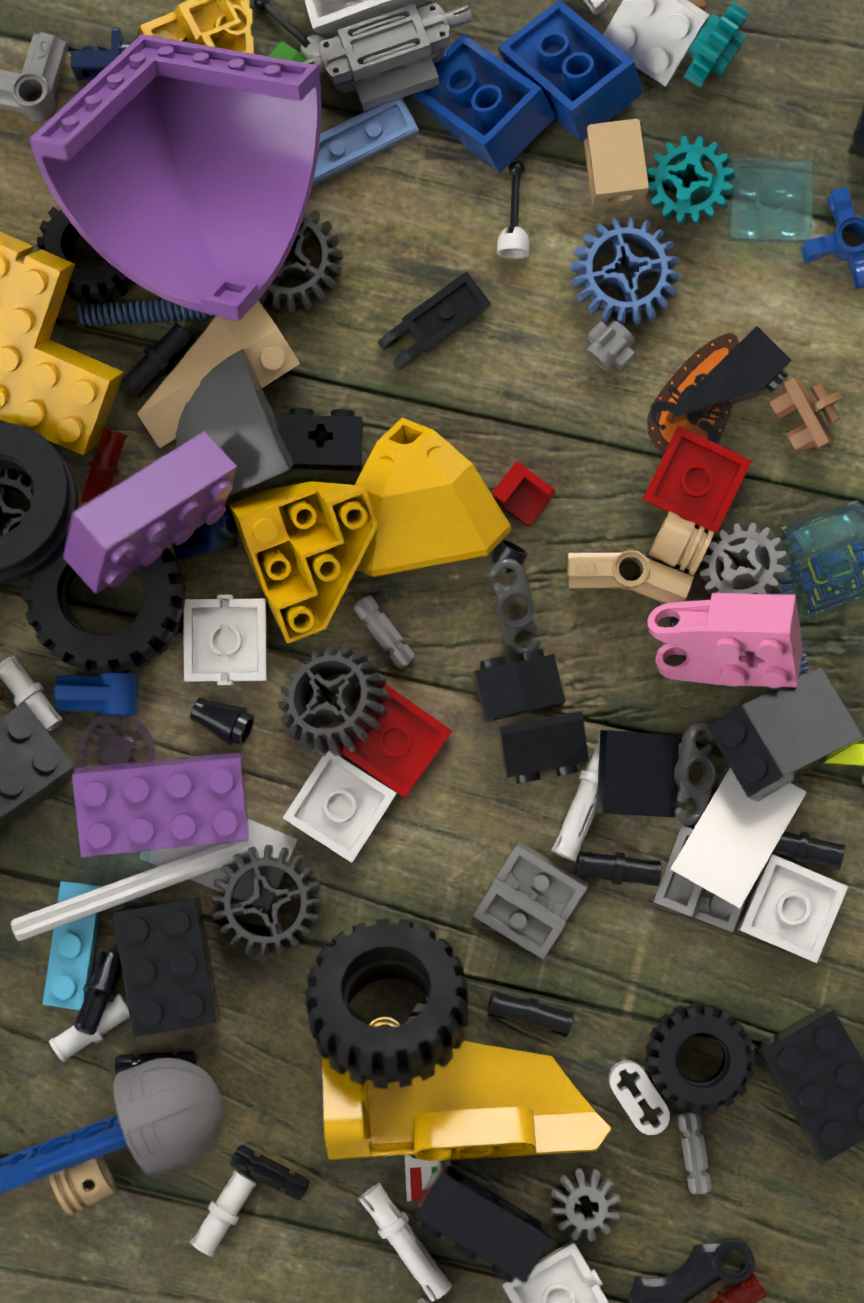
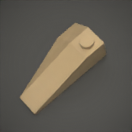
[137,300,300,449]

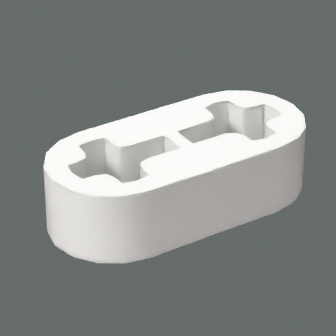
[608,1060,670,1135]

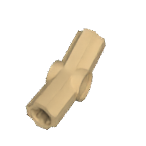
[567,550,694,604]

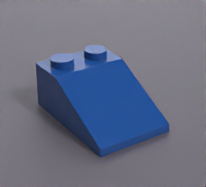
[498,0,643,142]
[411,34,556,174]

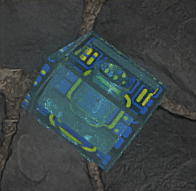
[781,500,864,616]

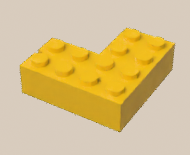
[0,232,124,456]

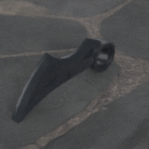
[627,1238,755,1303]

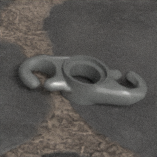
[490,558,540,657]
[674,722,716,825]

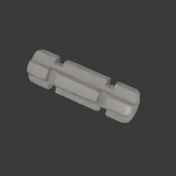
[354,596,415,669]
[677,1111,712,1194]

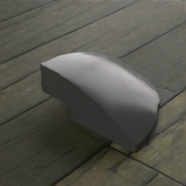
[175,349,294,495]

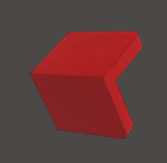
[492,461,556,526]

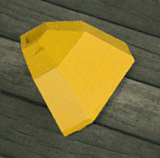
[355,418,511,577]
[229,481,378,644]

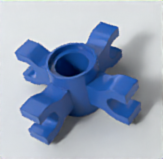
[800,187,864,290]

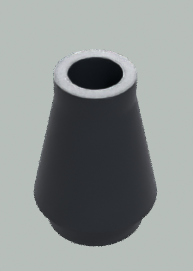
[190,697,255,746]

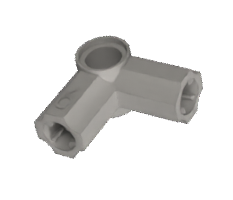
[0,32,69,121]

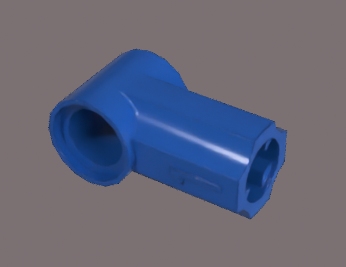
[55,673,138,716]

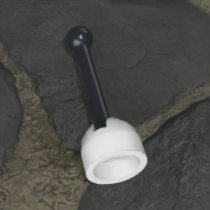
[254,0,327,60]
[497,161,530,259]

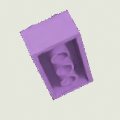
[63,431,237,594]
[72,752,249,857]

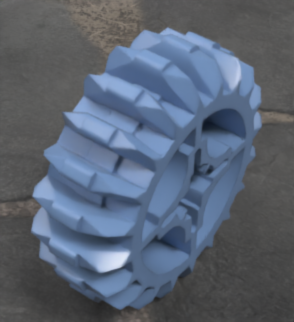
[570,216,681,327]

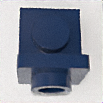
[71,28,131,80]
[173,508,238,560]

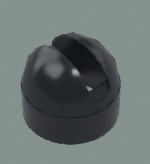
[492,539,528,573]

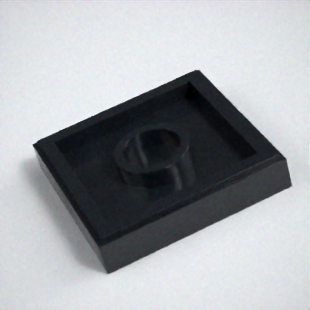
[596,730,679,818]

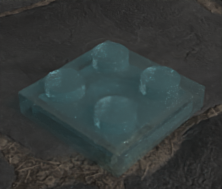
[728,157,813,243]

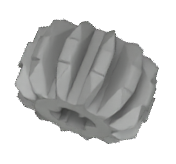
[550,1168,621,1241]

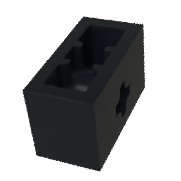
[279,408,363,472]

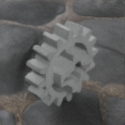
[700,522,791,595]

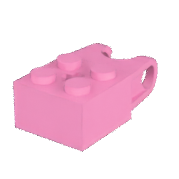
[647,593,803,688]

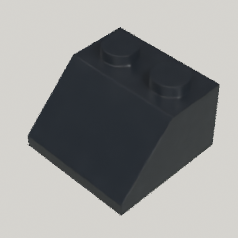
[497,711,589,784]

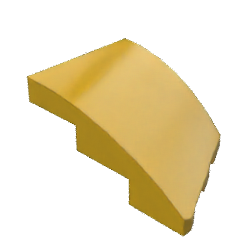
[137,0,254,54]

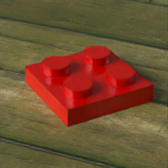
[642,425,752,536]
[342,684,452,798]

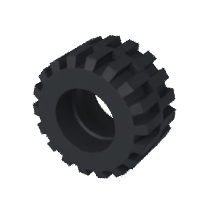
[37,206,136,305]
[646,1003,755,1113]

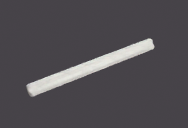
[11,841,249,941]

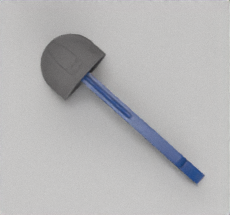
[0,1058,223,1193]

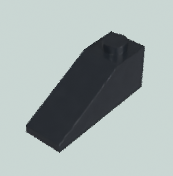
[666,326,792,424]

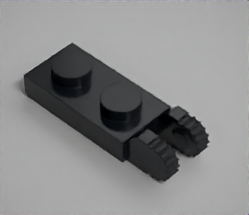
[377,272,491,370]

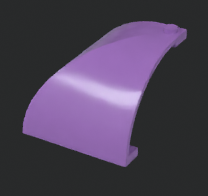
[29,34,321,321]

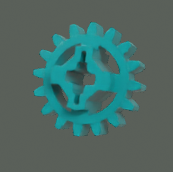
[684,2,750,88]
[647,136,736,226]

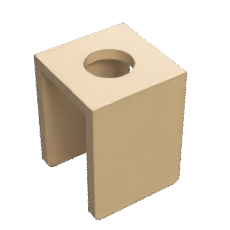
[584,119,649,209]

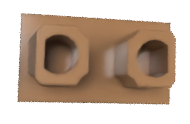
[769,377,843,452]

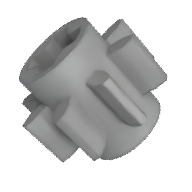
[586,320,636,371]

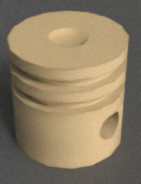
[648,511,714,576]
[49,1156,117,1216]

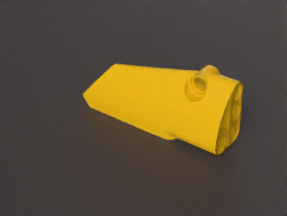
[322,1017,611,1161]

